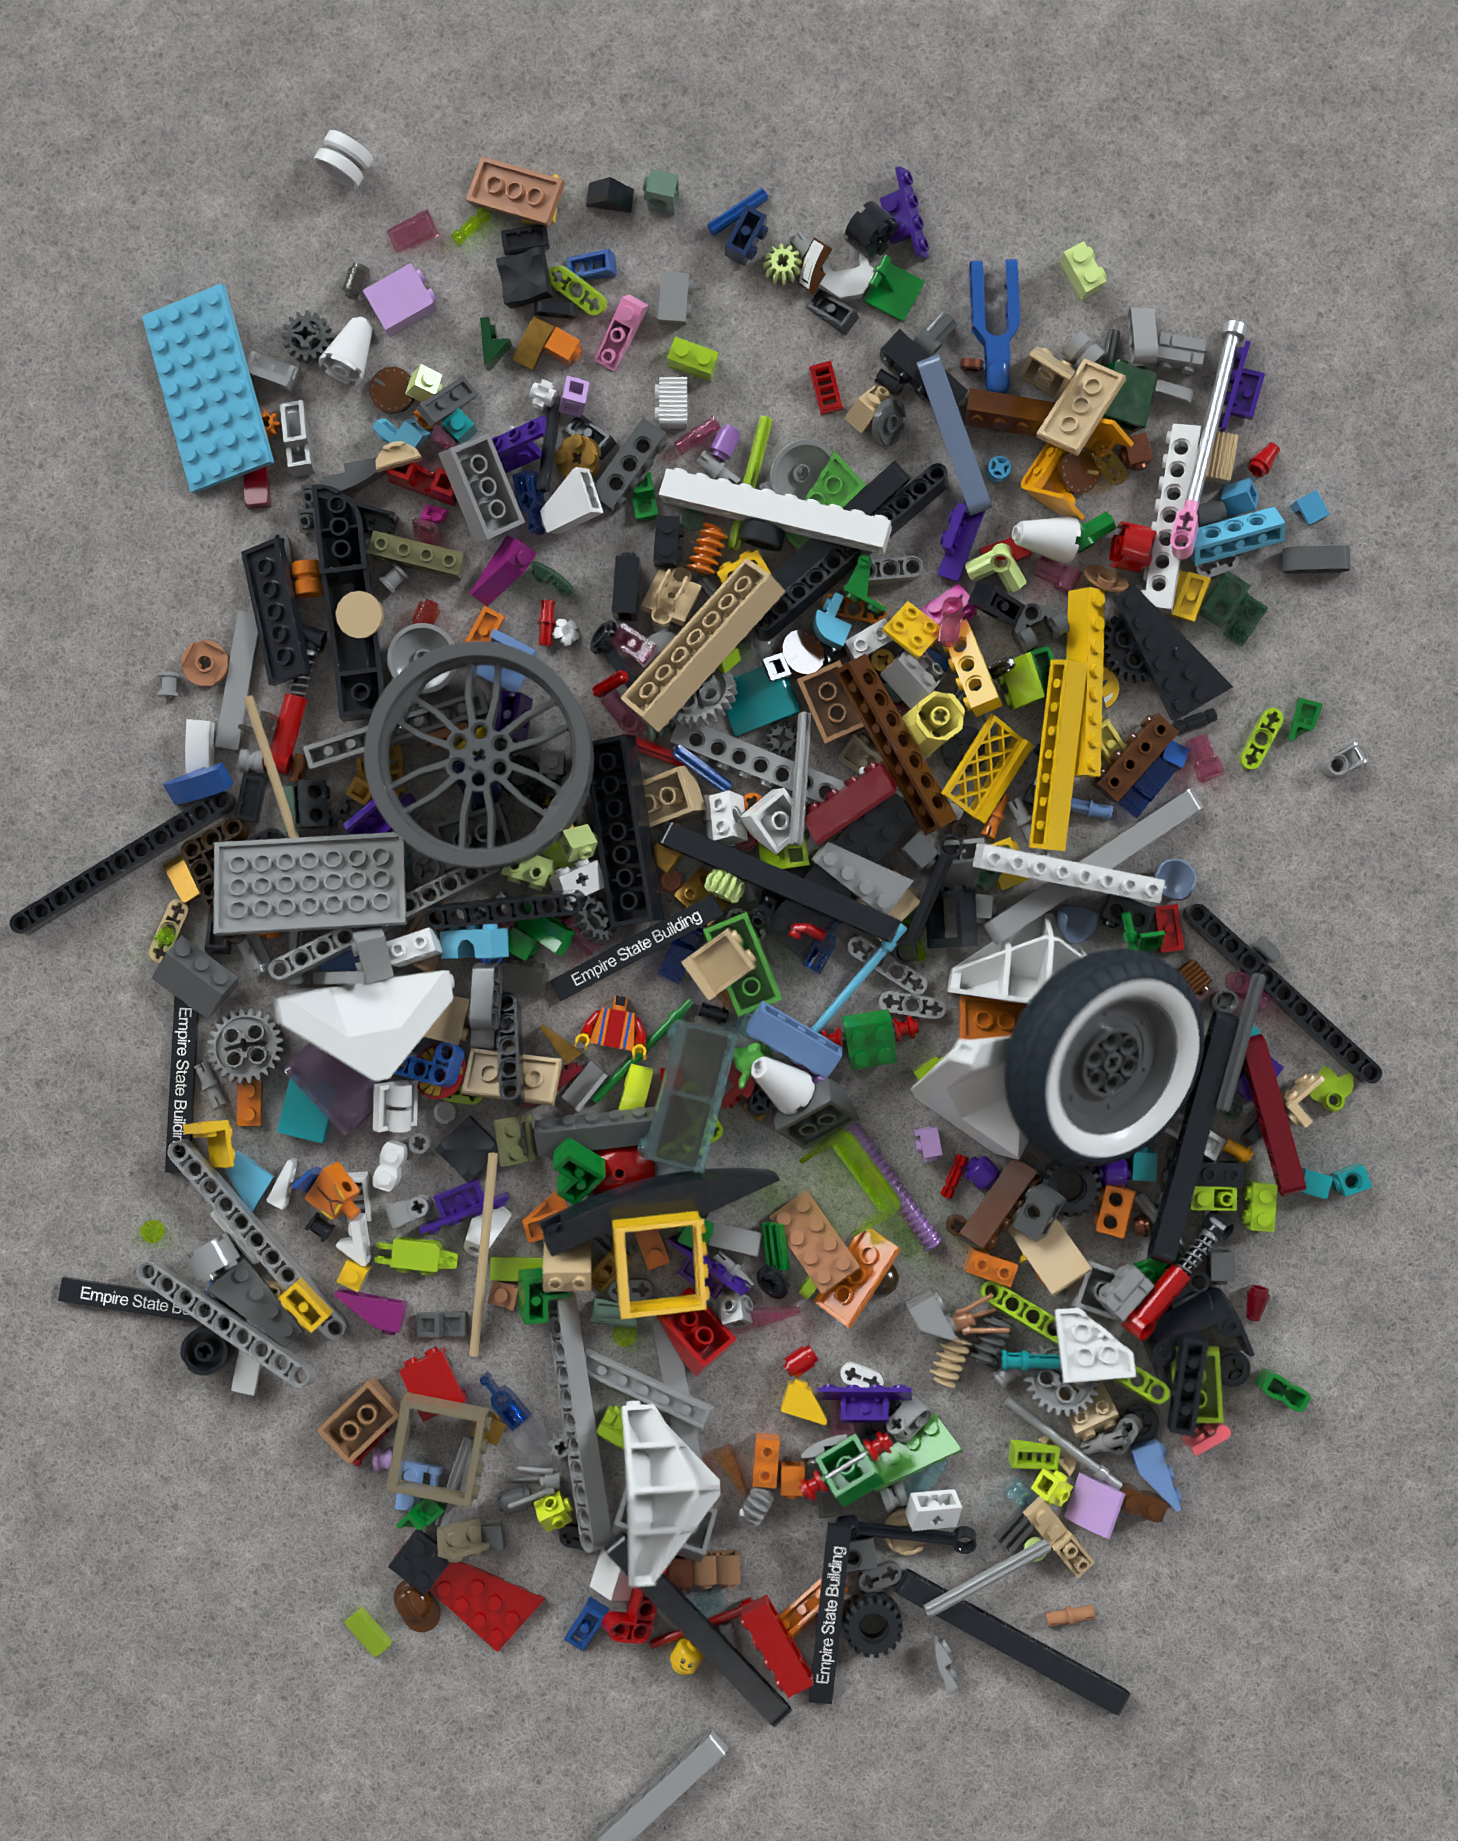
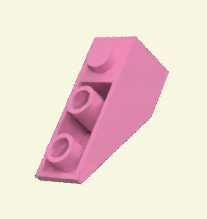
[594,294,650,372]

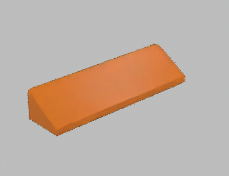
[780,1577,849,1640]

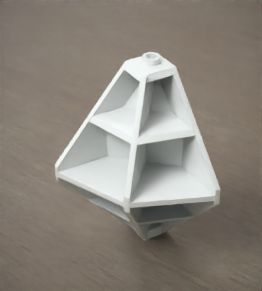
[947,913,1087,1004]
[273,970,454,1081]
[911,1036,1028,1160]
[621,1401,720,1587]

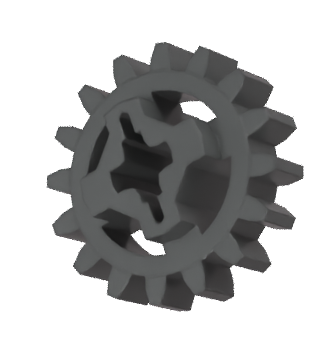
[281,310,333,363]
[571,894,617,944]

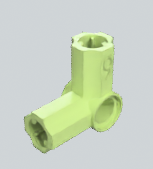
[965,543,1026,592]

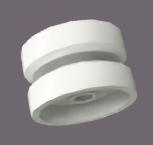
[313,130,374,189]

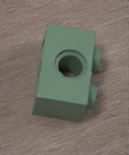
[643,169,680,215]

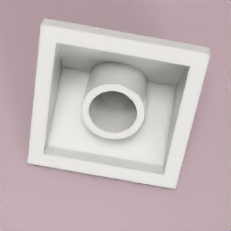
[590,1548,633,1601]

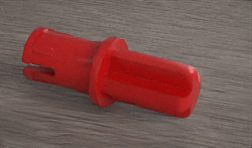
[537,600,556,647]

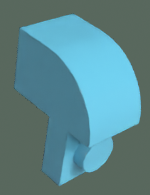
[372,418,431,450]
[812,592,852,650]

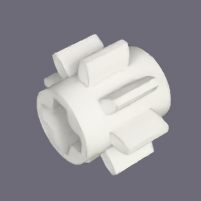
[529,379,557,411]

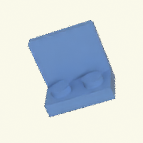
[476,629,538,692]

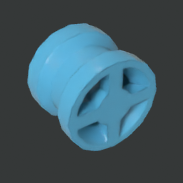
[986,456,1011,483]

